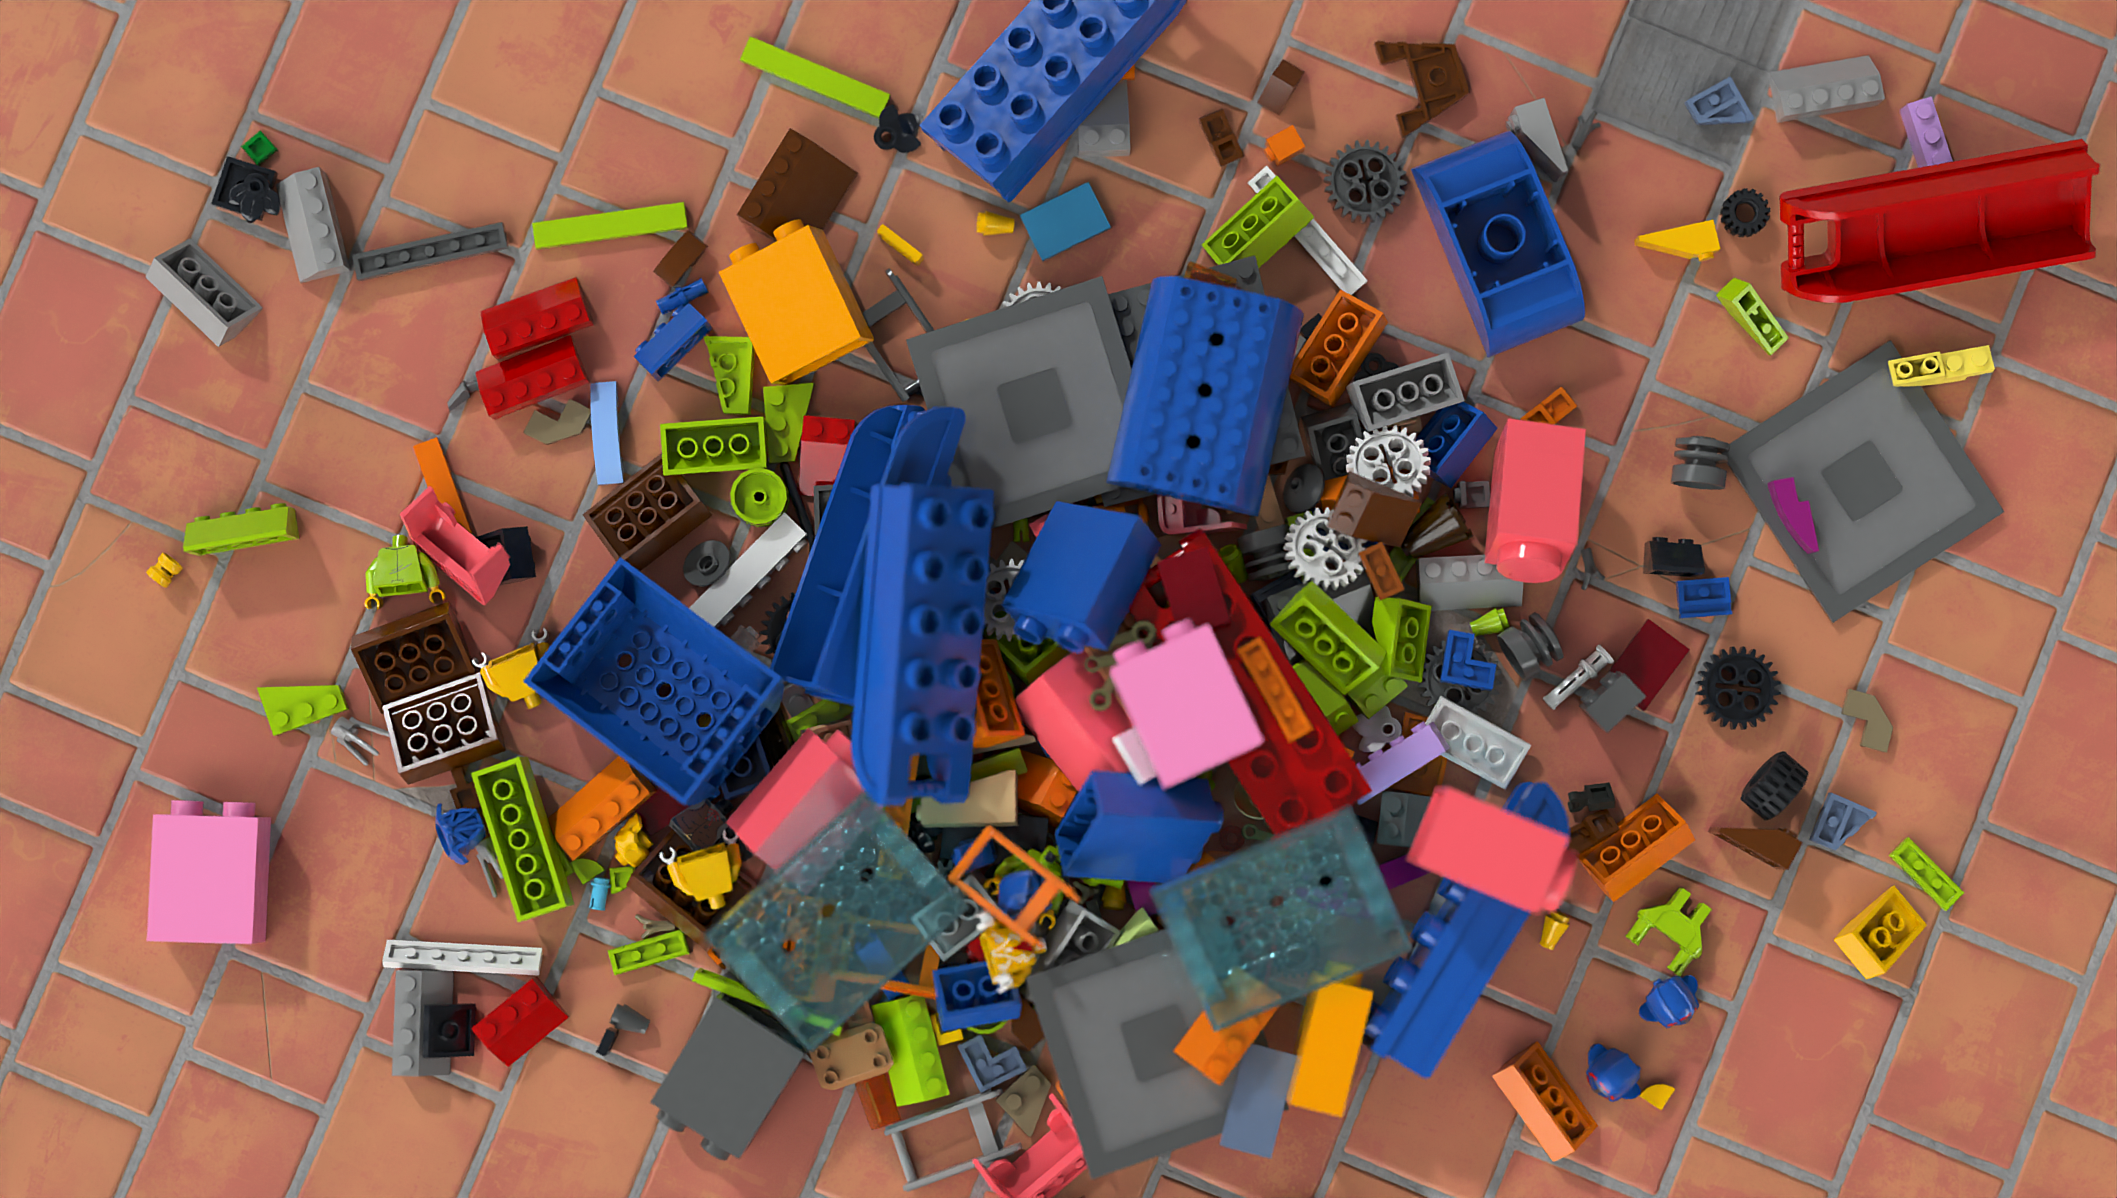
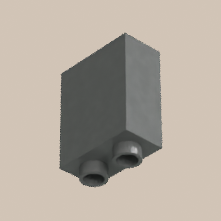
[650,992,813,1160]

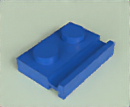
[1676,577,1732,619]

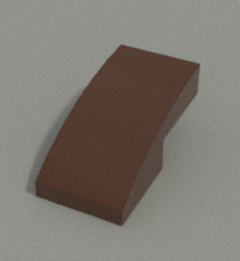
[1198,109,1244,167]
[653,230,708,288]
[1567,809,1620,855]

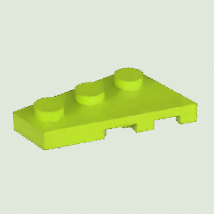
[704,336,755,415]
[763,383,815,464]
[257,685,349,736]

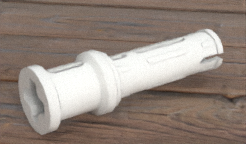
[1543,645,1614,710]

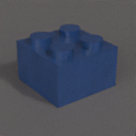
[721,734,773,800]

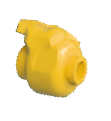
[614,813,654,867]

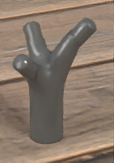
[1571,111,1601,149]
[1581,548,1605,590]

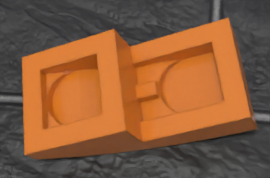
[1520,386,1578,425]

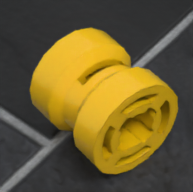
[146,552,183,588]

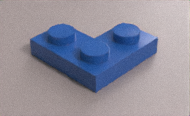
[1440,630,1496,691]

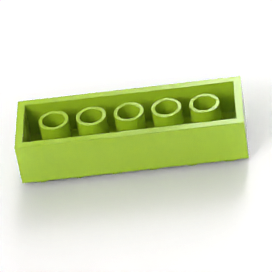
[471,757,575,922]

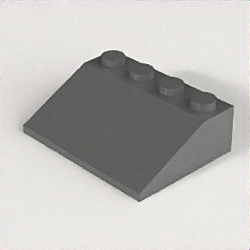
[1260,565,1376,668]

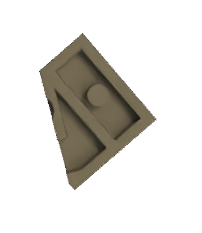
[995,1064,1051,1137]

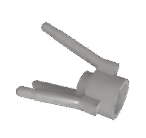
[331,716,389,766]
[475,837,504,898]

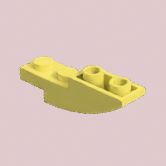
[1888,345,1995,387]

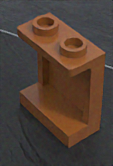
[1358,542,1404,601]

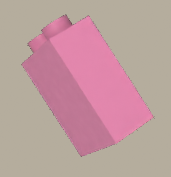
[1109,618,1263,790]
[147,800,271,944]

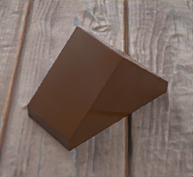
[1257,59,1305,116]

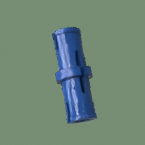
[656,278,709,315]

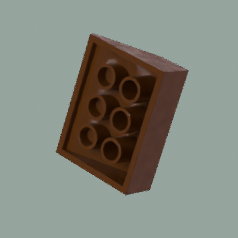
[737,128,858,242]
[582,453,712,571]
[350,601,477,714]
[382,672,506,785]
[626,829,760,950]

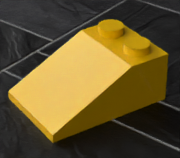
[1833,886,1927,979]

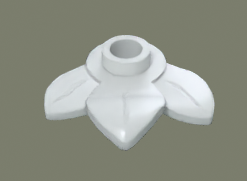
[1353,705,1402,753]

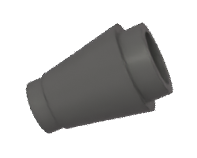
[609,1004,650,1034]

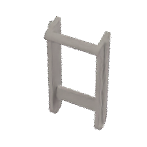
[884,1088,1022,1192]

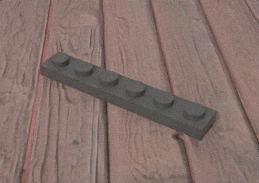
[352,222,509,281]

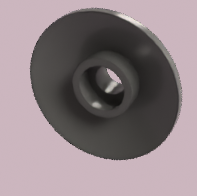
[1283,464,1325,514]
[683,540,730,587]

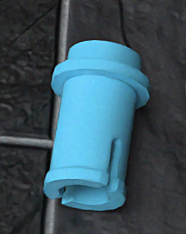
[589,877,611,911]

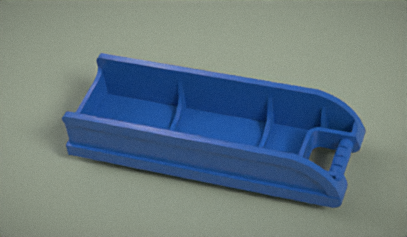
[919,0,1187,202]
[770,404,966,706]
[851,484,994,806]
[1361,782,1569,1079]

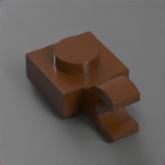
[450,766,481,809]

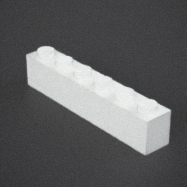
[689,512,808,629]

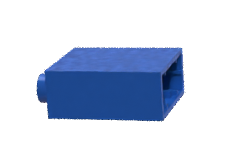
[1001,501,1161,653]
[1054,770,1223,884]

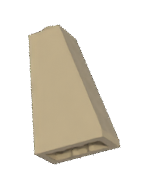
[917,770,1018,827]

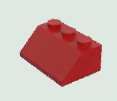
[471,977,569,1067]

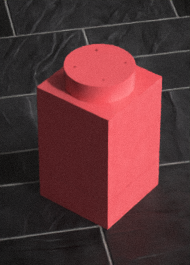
[1484,418,1586,583]
[1015,650,1133,792]
[726,728,884,895]
[1406,787,1577,914]

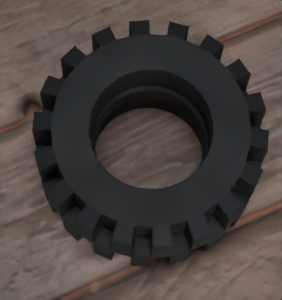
[1741,751,1809,821]

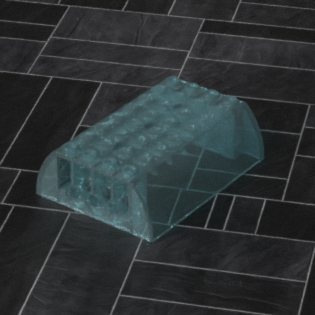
[703,790,969,1053]
[1151,805,1413,1032]

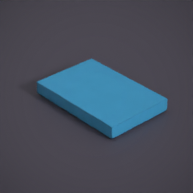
[1020,182,1111,262]

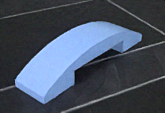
[590,381,624,485]

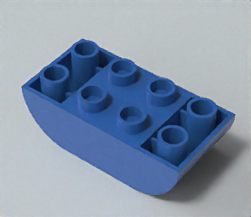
[1411,131,1585,358]

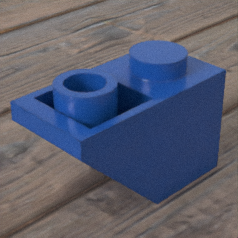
[952,836,998,874]

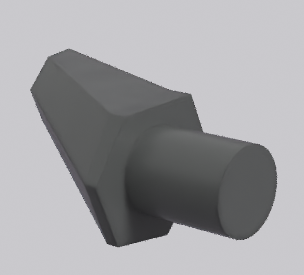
[447,380,479,411]

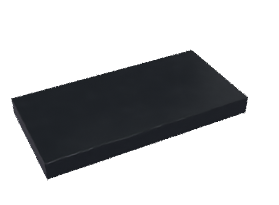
[940,814,1049,865]

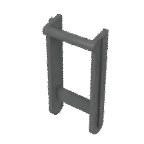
[862,268,934,402]

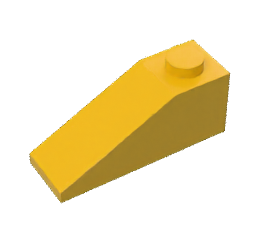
[1634,220,1720,261]

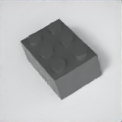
[1579,671,1646,733]

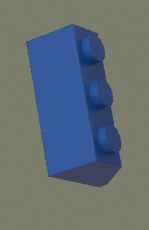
[634,303,713,382]
[1415,402,1497,488]
[932,962,1021,1032]

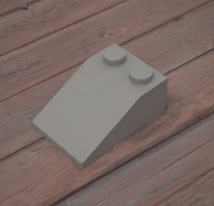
[1078,80,1130,158]
[1506,98,1568,183]
[912,869,1001,961]

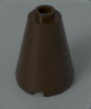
[1400,493,1474,558]

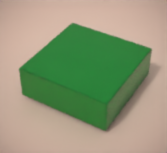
[241,130,278,166]

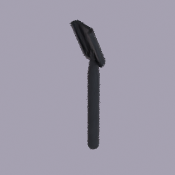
[780,462,815,554]

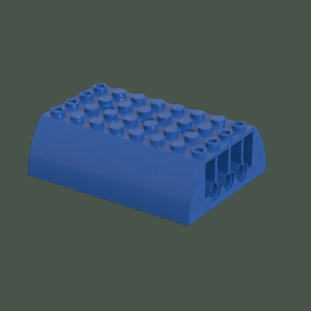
[1106,276,1304,517]
[523,557,784,806]

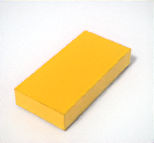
[877,224,924,266]

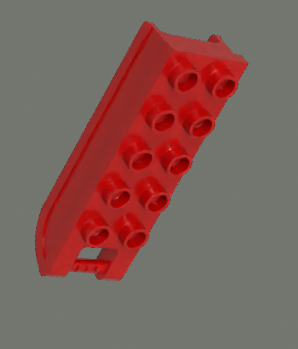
[1780,139,2100,303]
[1129,527,1373,849]

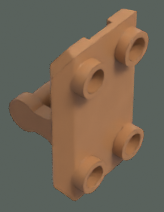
[809,1022,894,1090]

